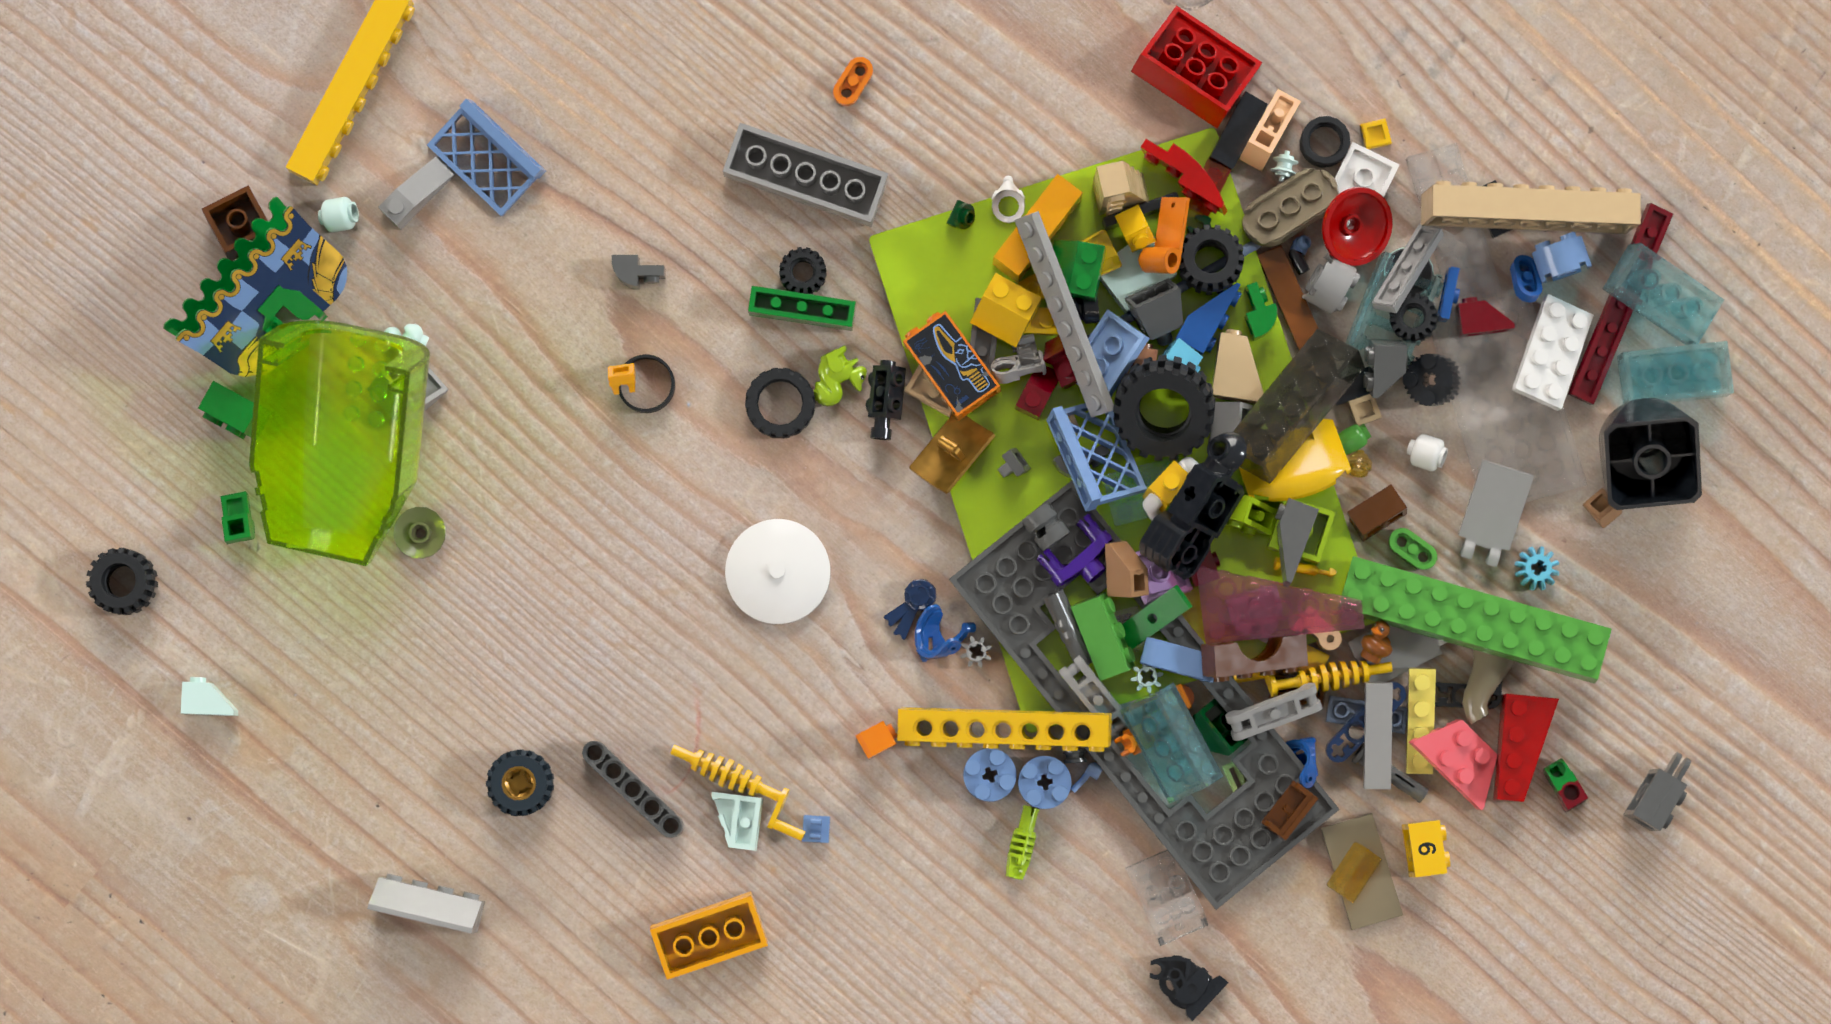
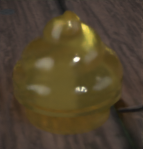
[1348,449,1372,478]

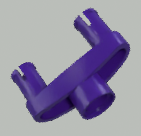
[1036,514,1113,587]

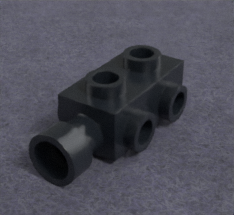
[865,360,906,441]

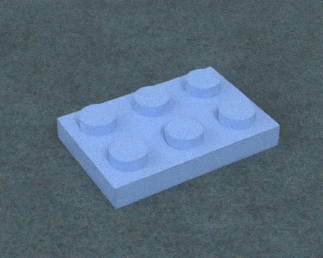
[1077,309,1150,397]

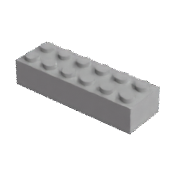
[723,123,889,227]

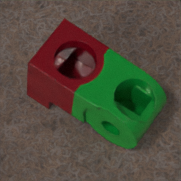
[1543,758,1588,813]

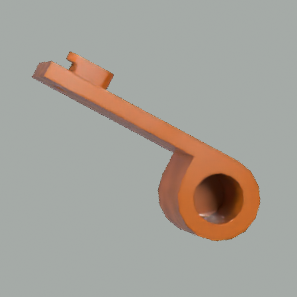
[1138,197,1190,274]

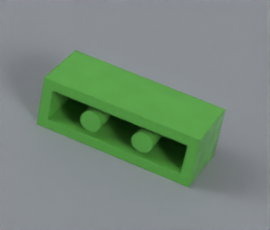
[1071,592,1135,681]

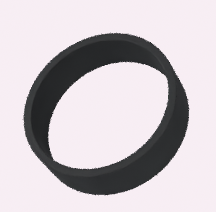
[619,354,675,413]

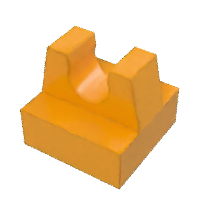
[608,363,636,395]

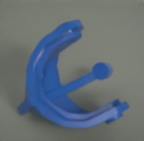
[914,604,976,662]
[1285,737,1318,788]

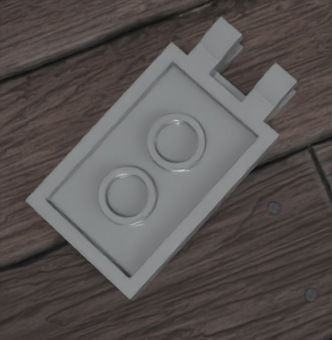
[1458,459,1534,567]
[1347,626,1447,682]

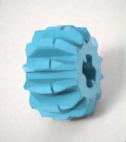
[1514,546,1559,591]

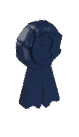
[884,579,937,640]

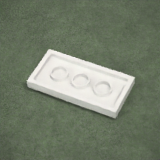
[1512,294,1594,411]

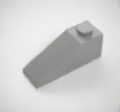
[378,156,456,230]

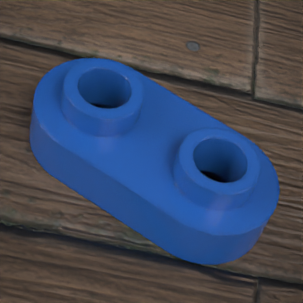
[1510,255,1543,303]

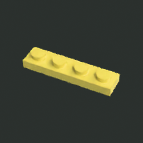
[1406,667,1436,774]

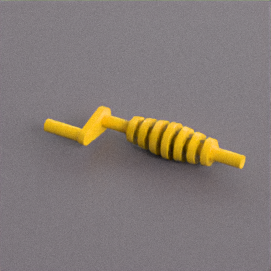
[1232,660,1393,697]
[670,744,806,841]

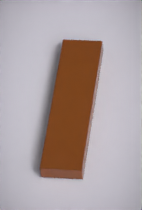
[1258,245,1323,351]

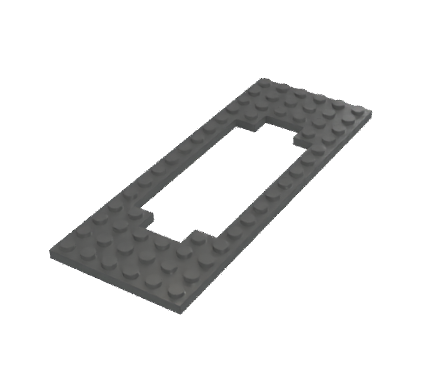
[949,480,1340,910]

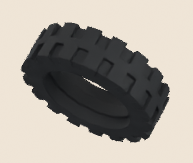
[745,368,815,439]

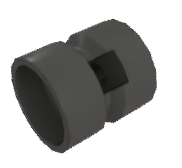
[1021,502,1070,552]

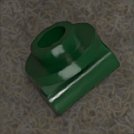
[946,200,975,229]

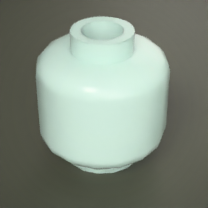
[318,197,359,233]

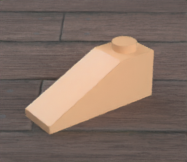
[1239,89,1301,172]

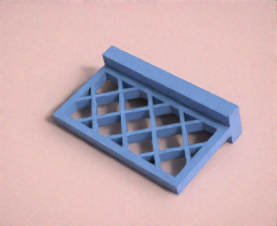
[427,99,546,216]
[1046,403,1147,512]

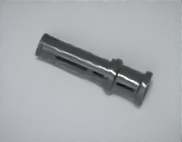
[1352,743,1429,803]

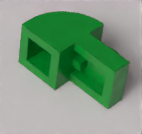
[1244,282,1277,341]
[220,491,255,545]

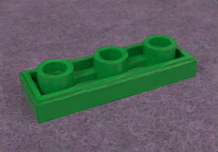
[1122,585,1193,649]

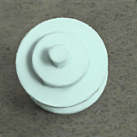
[1270,150,1299,182]

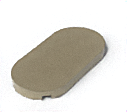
[1243,168,1339,247]

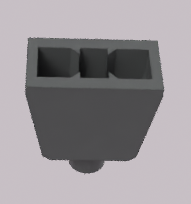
[1125,278,1183,346]

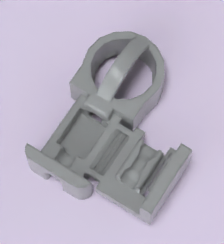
[991,334,1046,384]

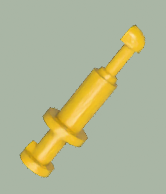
[1273,557,1337,577]

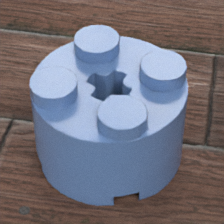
[1532,232,1592,284]
[963,748,1017,802]
[1018,756,1071,809]

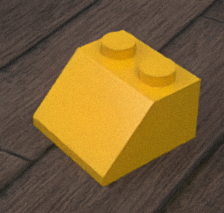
[970,273,1042,348]

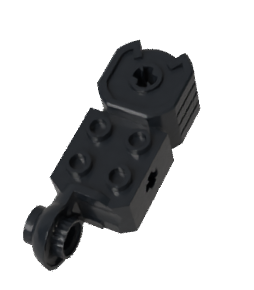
[1139,432,1247,580]

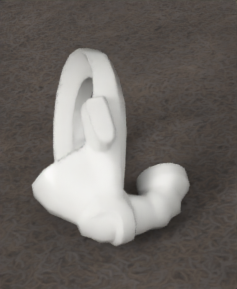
[992,176,1026,223]

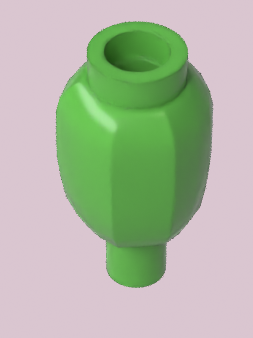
[1338,424,1372,455]

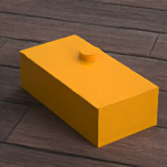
[993,174,1083,283]
[650,891,768,980]

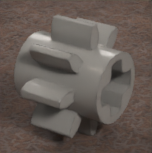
[960,636,992,668]

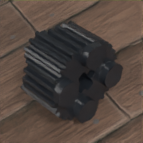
[1403,354,1461,406]

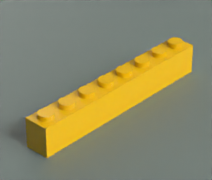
[286,0,415,186]

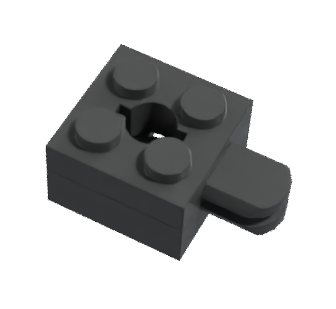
[1623,752,1691,831]

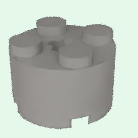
[1302,253,1360,314]

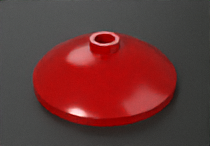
[1322,187,1393,266]

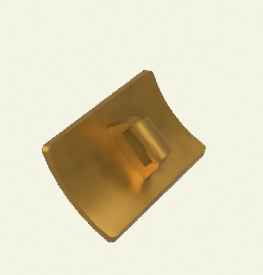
[909,414,995,494]

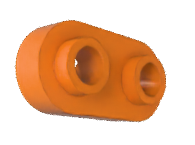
[833,57,873,106]

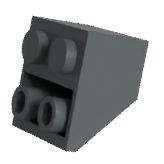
[1363,339,1407,398]

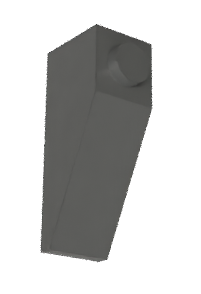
[1275,498,1319,587]

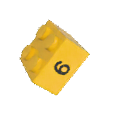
[1402,820,1451,877]

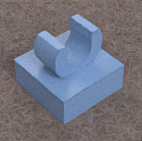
[802,815,830,843]

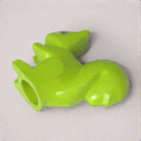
[813,345,867,407]

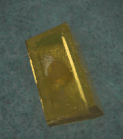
[1327,842,1382,903]

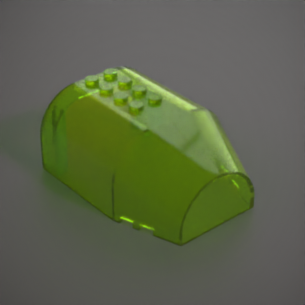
[249,320,430,566]

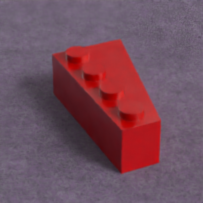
[1493,693,1559,802]

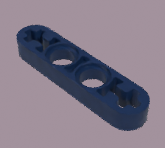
[1325,681,1406,763]

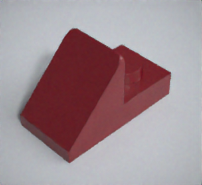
[1043,335,1077,389]

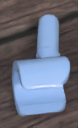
[1071,762,1103,793]

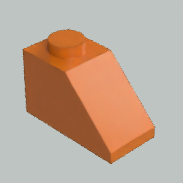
[855,721,897,760]

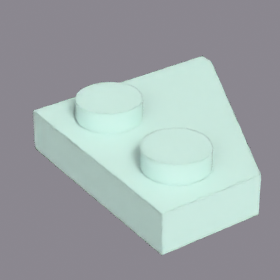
[711,792,763,851]

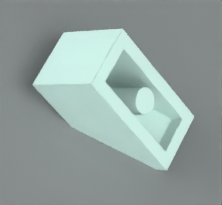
[181,677,238,716]

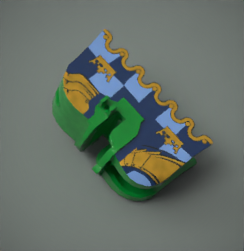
[163,197,347,377]

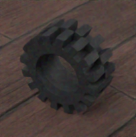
[779,247,827,295]
[1389,293,1438,343]

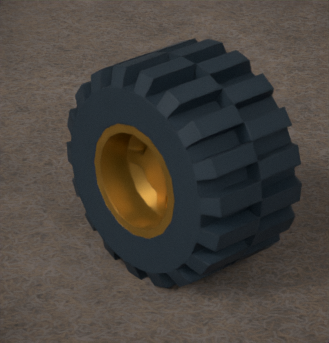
[486,749,554,816]

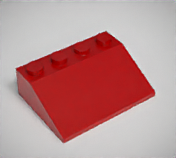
[1131,5,1263,129]

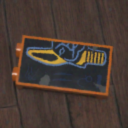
[903,311,1001,421]

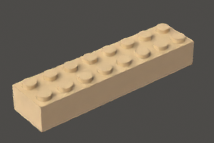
[1421,181,1641,234]

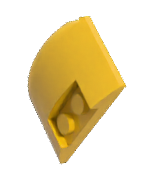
[1239,419,1351,502]

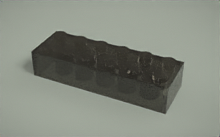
[1233,329,1365,483]

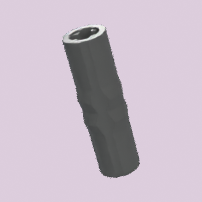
[1042,588,1092,665]

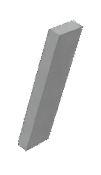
[1372,224,1444,313]
[1363,682,1393,789]

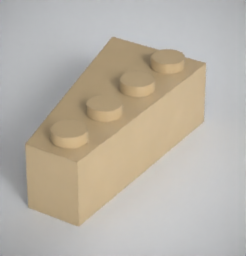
[1092,161,1149,216]

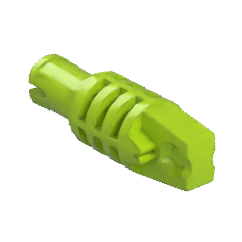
[1006,805,1040,880]

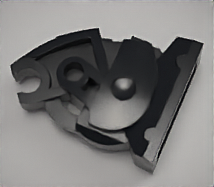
[1149,955,1229,1022]

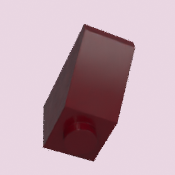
[1455,297,1515,338]
[1015,365,1058,420]

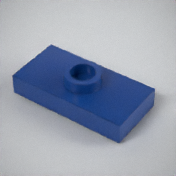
[1437,266,1460,323]

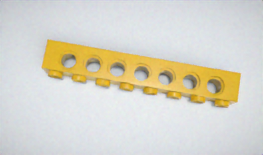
[897,707,1112,752]

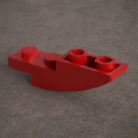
[1140,139,1227,215]

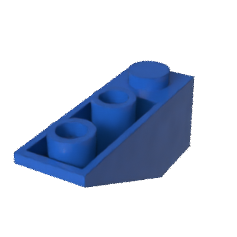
[1175,283,1242,356]

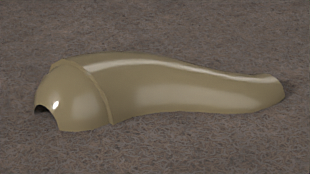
[1462,650,1516,725]

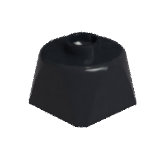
[1599,398,1702,510]

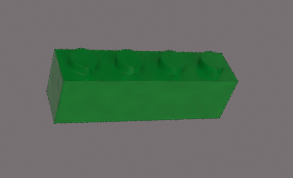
[748,286,856,331]

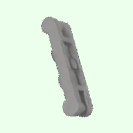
[1059,655,1135,740]
[1225,683,1323,741]

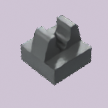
[997,447,1031,478]

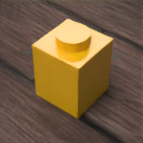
[1115,204,1156,253]

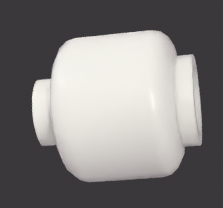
[1407,434,1448,471]

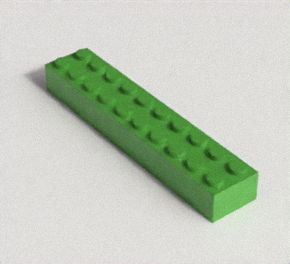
[1338,556,1612,684]

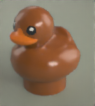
[1360,620,1393,664]

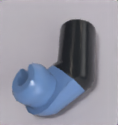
[1289,235,1311,275]

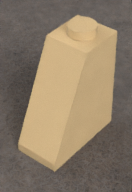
[1212,329,1265,405]

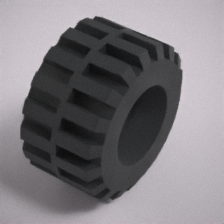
[1178,224,1244,295]
[86,548,158,615]

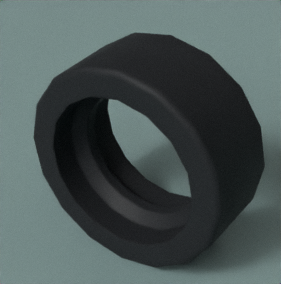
[1299,116,1350,168]

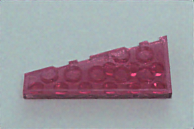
[1197,566,1365,644]

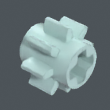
[1130,664,1163,694]

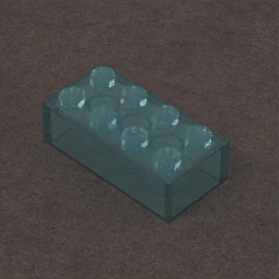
[1603,243,1724,345]
[1617,341,1734,404]
[1119,682,1223,804]

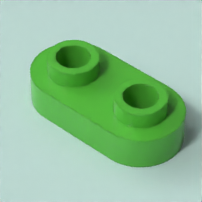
[1388,528,1437,570]

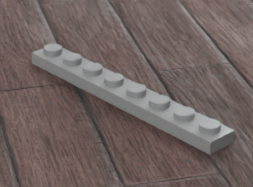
[1014,211,1114,417]

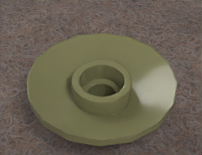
[393,507,446,559]

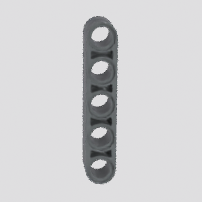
[582,741,684,838]

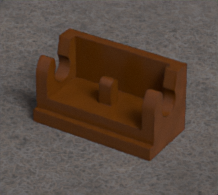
[1347,484,1407,542]
[1261,781,1319,841]

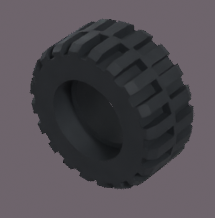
[1113,355,1215,461]

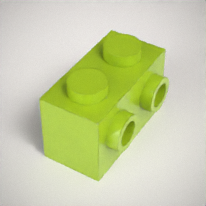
[1226,495,1277,536]

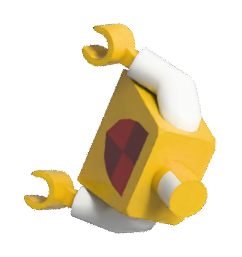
[1142,457,1199,522]

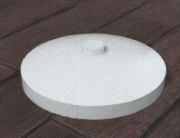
[725,519,830,624]

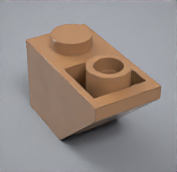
[1105,541,1149,598]

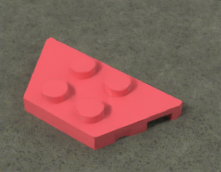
[1409,719,1498,810]

